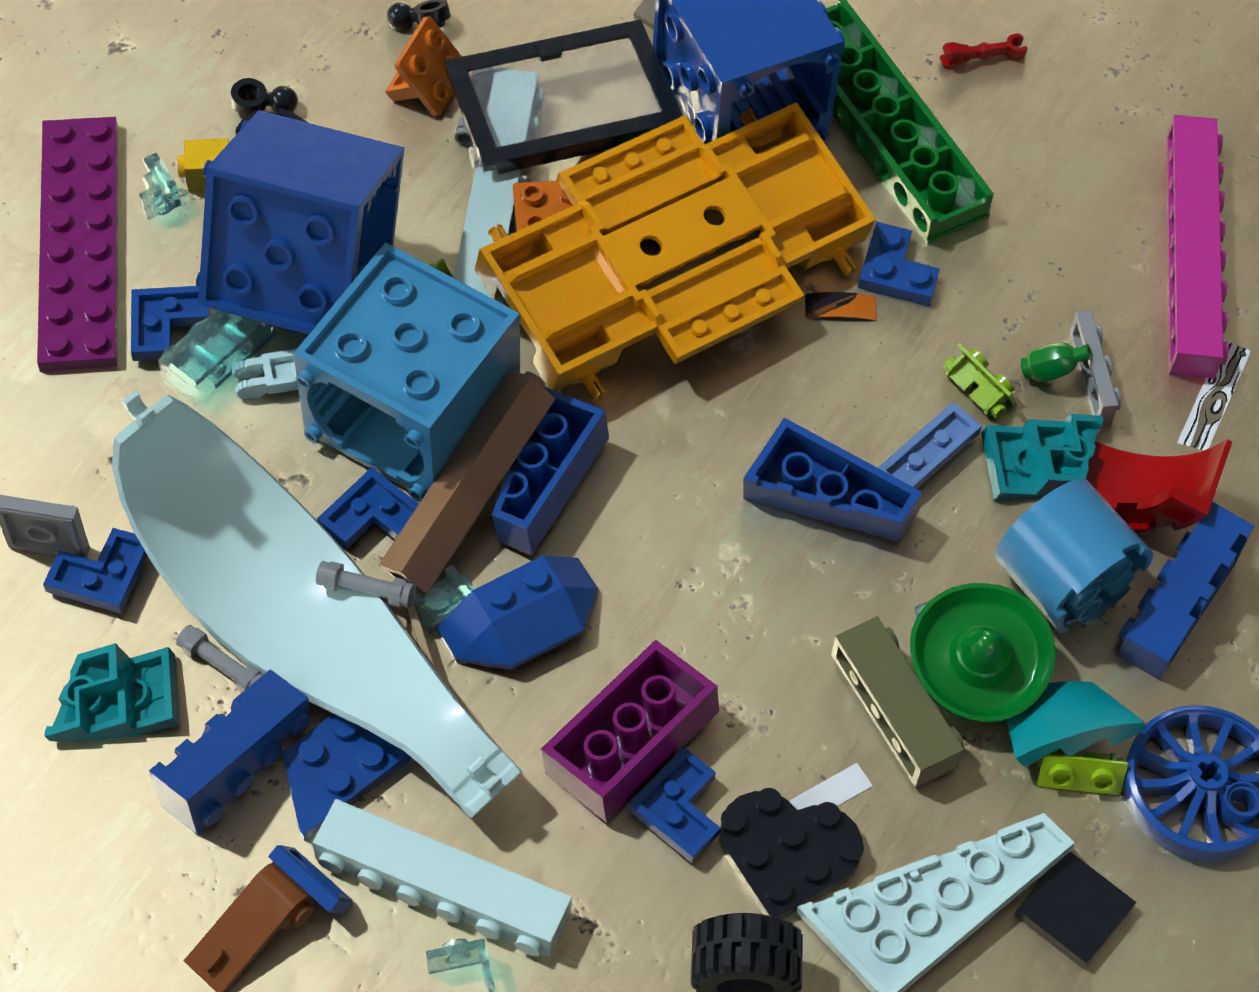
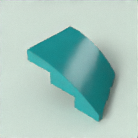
[981,414,1104,500]
[45,643,180,742]
[1006,681,1147,767]

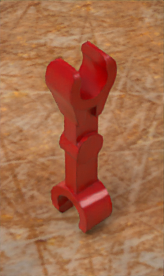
[940,33,1028,68]

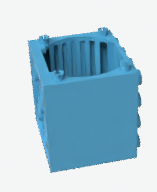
[293,242,520,502]

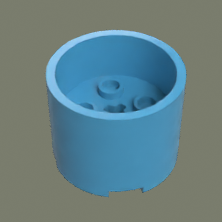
[995,479,1153,633]

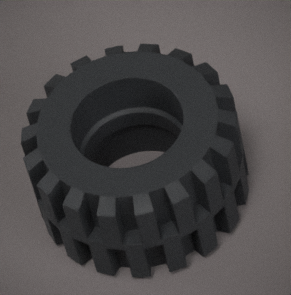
[690,913,803,992]

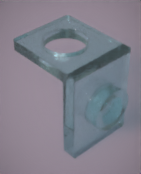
[426,939,495,992]

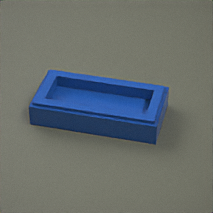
[268,845,353,915]

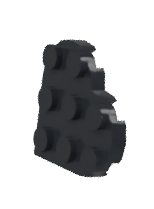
[719,788,864,919]

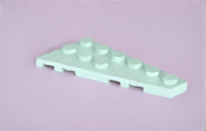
[797,813,1075,992]

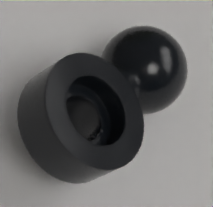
[387,0,451,31]
[231,78,298,116]

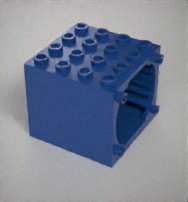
[653,0,845,144]
[196,110,405,335]

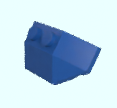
[437,555,598,669]

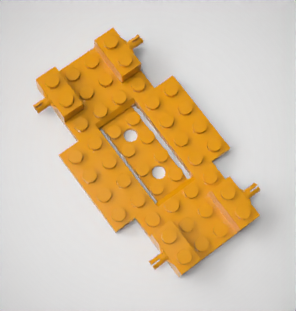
[474,102,876,401]

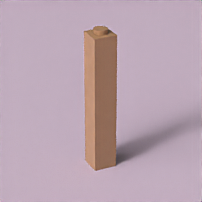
[379,371,555,594]

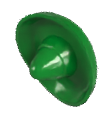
[910,583,1056,722]

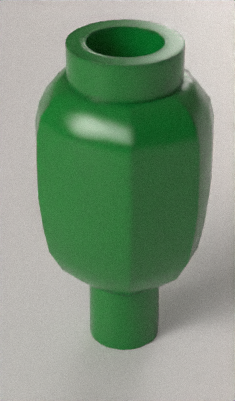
[1021,342,1092,382]

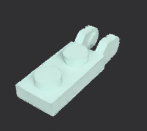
[232,349,298,400]

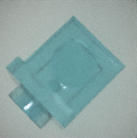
[139,153,181,220]
[414,565,474,635]

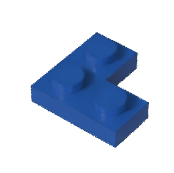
[857,221,940,306]
[131,286,210,361]
[317,467,419,549]
[43,528,148,614]
[628,747,721,864]

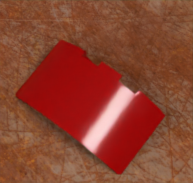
[1086,439,1232,534]

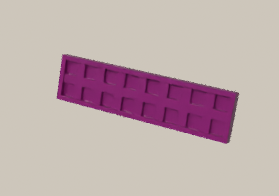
[37,116,118,372]

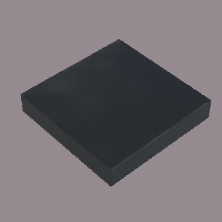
[1014,852,1136,969]

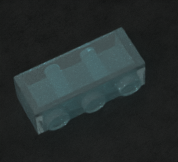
[158,310,277,407]

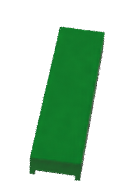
[826,0,994,244]

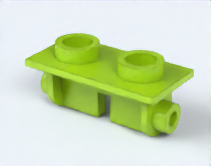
[943,343,1017,418]
[1037,749,1128,796]

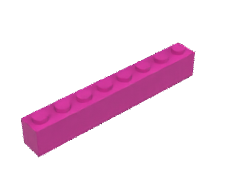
[1166,115,1229,379]

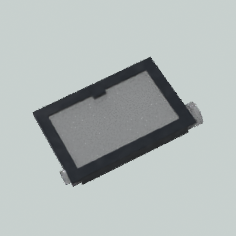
[444,19,696,174]

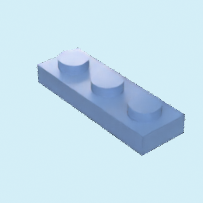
[878,402,982,489]

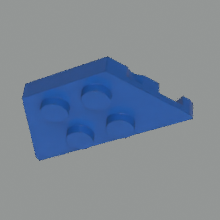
[282,713,413,841]

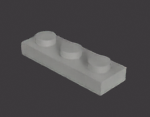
[1070,310,1121,427]

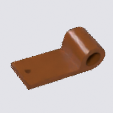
[183,862,314,992]

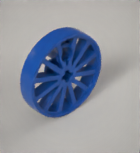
[1123,705,1259,862]

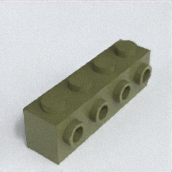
[831,616,964,788]

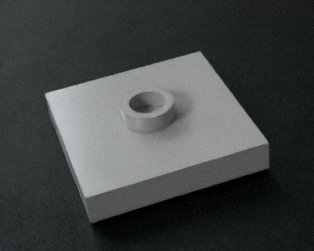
[0,495,90,558]

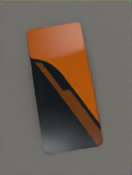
[805,292,877,321]

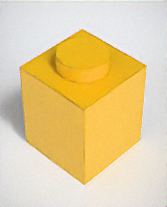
[177,138,229,192]

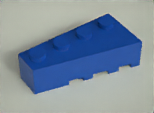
[492,387,609,555]
[743,417,922,542]
[1117,502,1254,680]
[149,669,311,835]

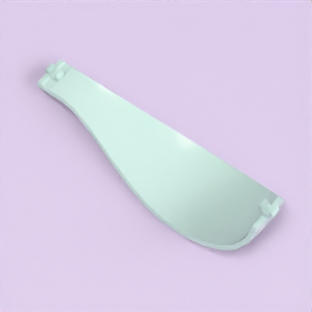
[112,390,523,819]

